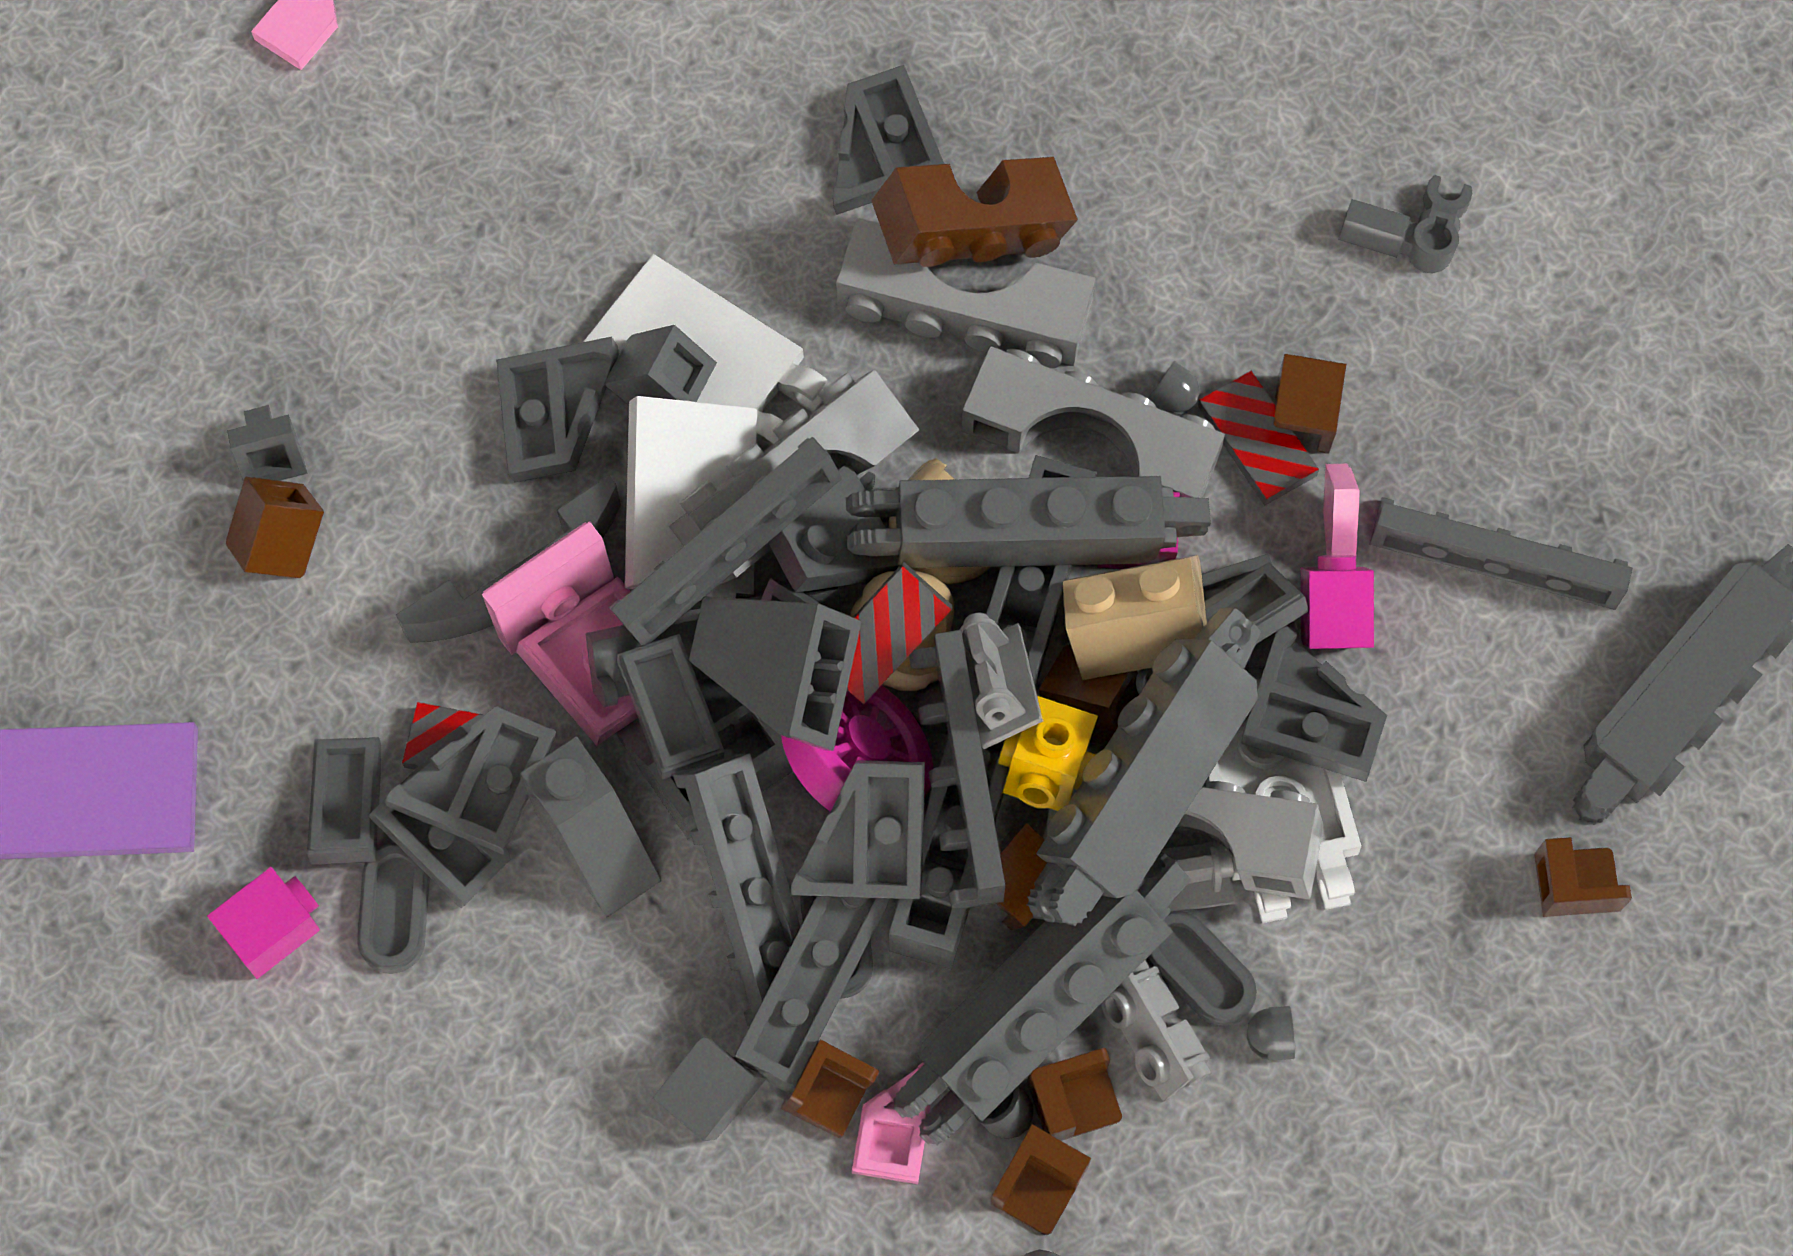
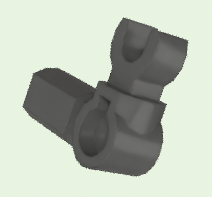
[1338,175,1473,273]

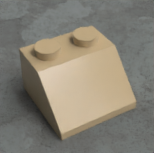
[1063,555,1207,680]

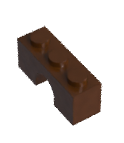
[871,157,1078,267]

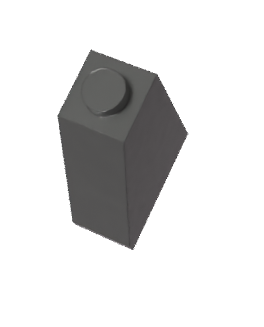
[689,597,862,751]
[520,736,661,917]

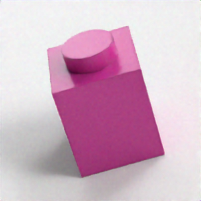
[1300,555,1374,649]
[207,867,320,979]

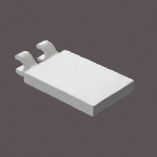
[584,254,827,451]
[625,396,757,599]
[1205,679,1361,923]

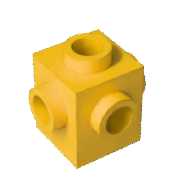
[998,696,1098,811]

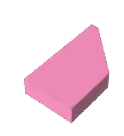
[251,0,338,70]
[1323,463,1360,556]
[852,1063,931,1184]

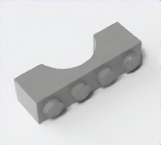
[836,218,1096,368]
[961,346,1225,498]
[669,369,919,586]
[1043,781,1324,900]

